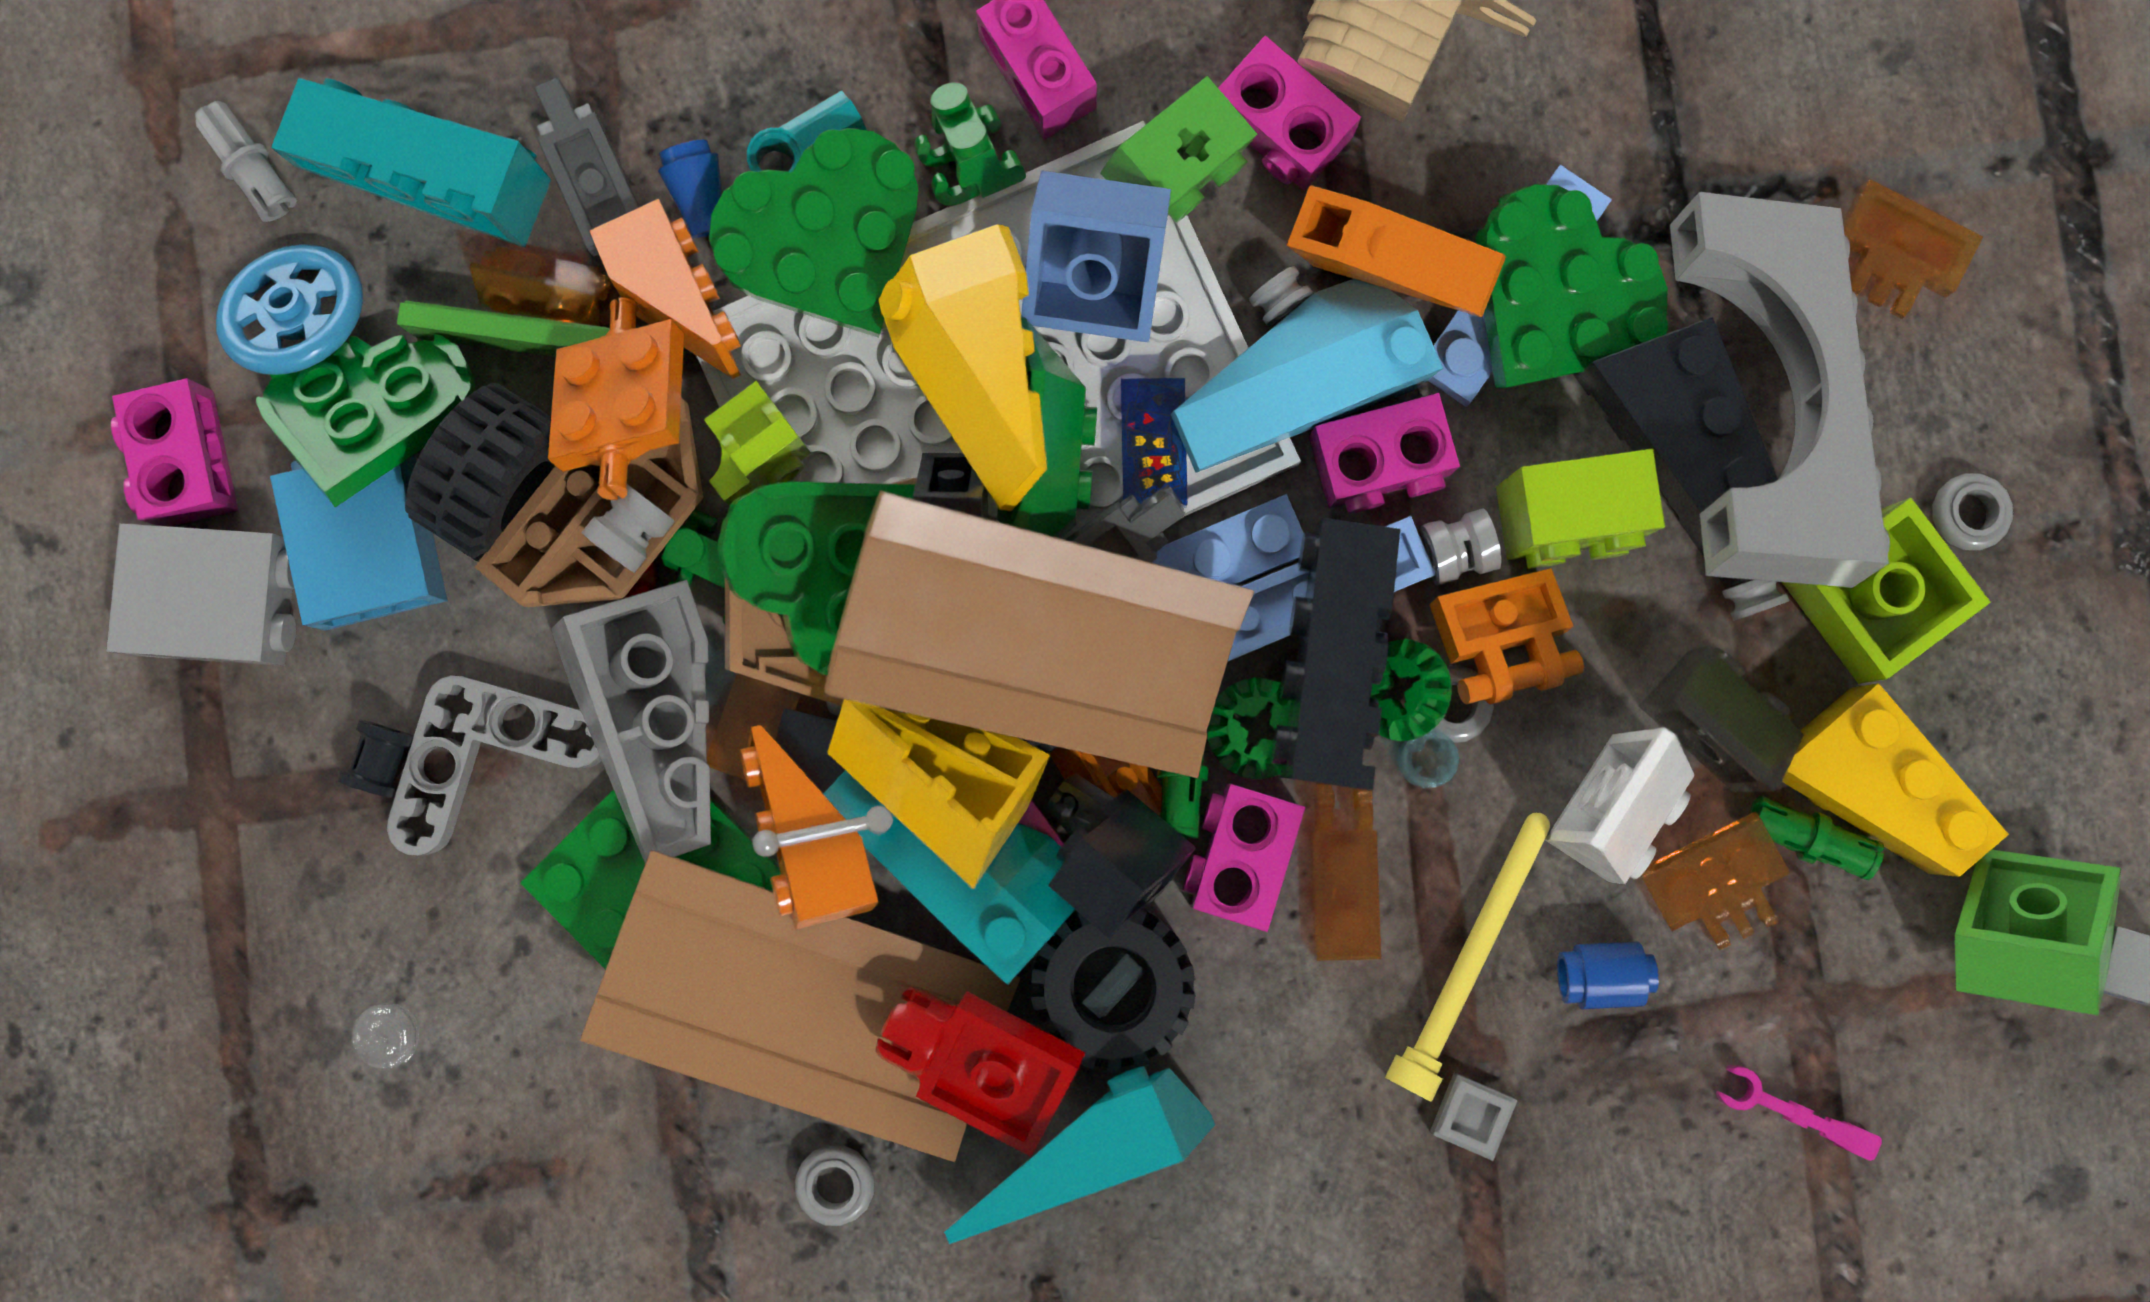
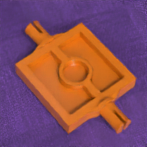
[548,298,684,500]

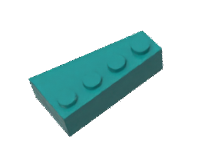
[271,78,551,248]

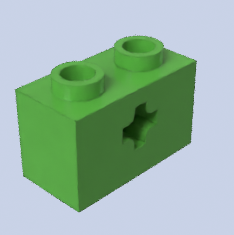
[1100,76,1257,223]

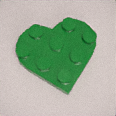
[709,128,919,338]
[1476,184,1668,388]
[256,335,475,508]
[717,482,915,676]

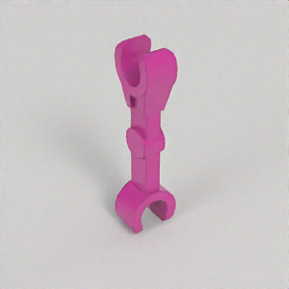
[1715,1065,1882,1161]

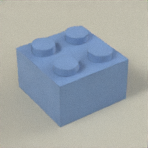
[1021,171,1171,343]

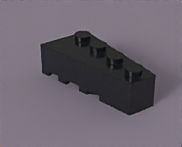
[1575,317,1778,588]
[1271,518,1401,791]

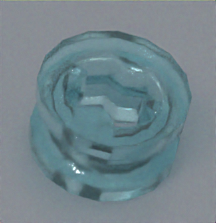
[1397,730,1459,788]

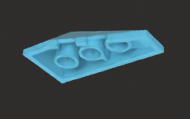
[1171,279,1444,473]

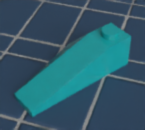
[823,770,1075,985]
[944,1066,1215,1244]

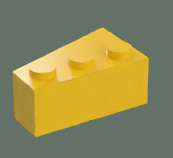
[1756,683,2009,877]
[827,699,1050,889]

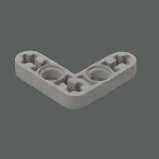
[387,675,602,856]

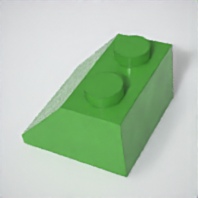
[1955,850,2121,1016]

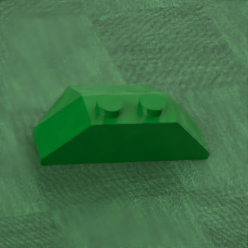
[996,318,1098,538]

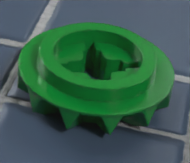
[1371,638,1452,741]
[1207,677,1291,779]

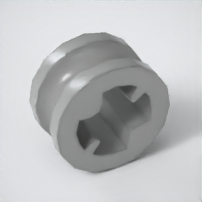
[1249,266,1313,326]
[1722,580,1789,621]

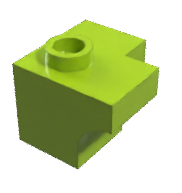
[704,381,811,506]

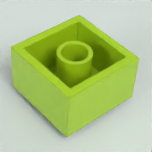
[1496,449,1665,568]
[1782,498,1991,684]

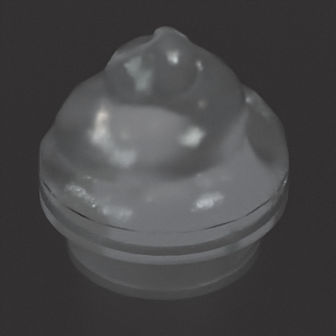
[352,1003,419,1069]

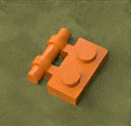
[1429,568,1584,704]

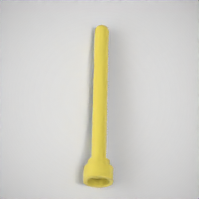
[1385,812,1550,1102]

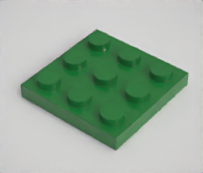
[520,789,781,970]

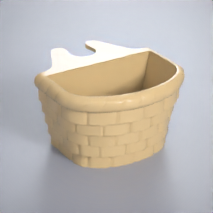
[1298,0,1537,123]

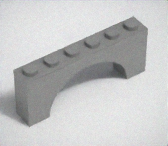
[1670,192,1890,588]

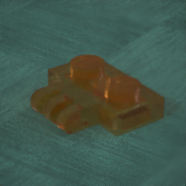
[1843,179,1983,319]
[1641,811,1791,950]

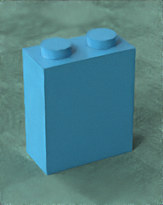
[270,455,448,631]

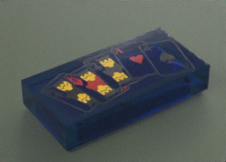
[1120,378,1188,508]

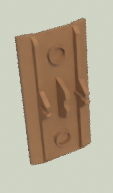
[824,491,1255,778]
[580,849,1021,1162]

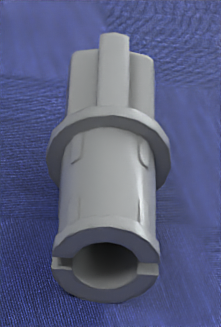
[195,101,297,222]

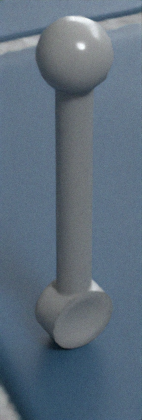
[753,806,893,856]

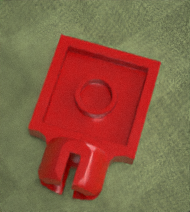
[875,987,1085,1157]

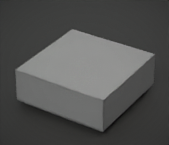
[1430,1072,1517,1161]

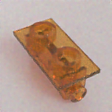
[470,246,611,327]

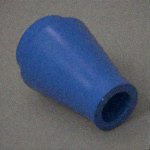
[658,140,722,239]

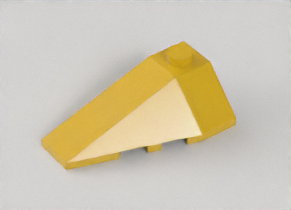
[878,224,1047,511]

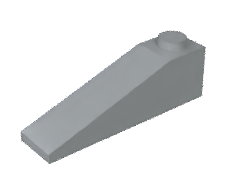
[551,580,711,863]

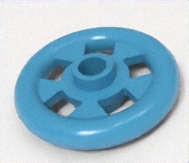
[216,244,363,375]

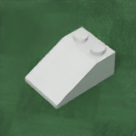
[1545,728,1695,884]

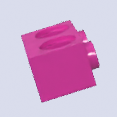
[976,0,1097,140]
[1218,35,1361,191]
[111,378,239,527]
[1309,393,1460,514]
[1182,784,1305,932]

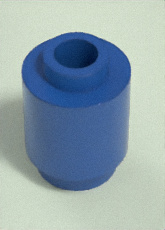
[1557,941,1659,1010]

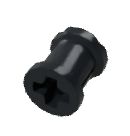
[338,719,414,798]

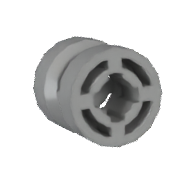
[581,485,675,573]
[1420,508,1502,586]

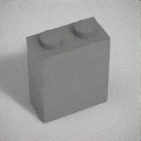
[106,523,296,666]

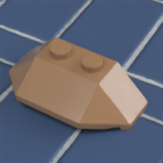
[474,398,703,607]

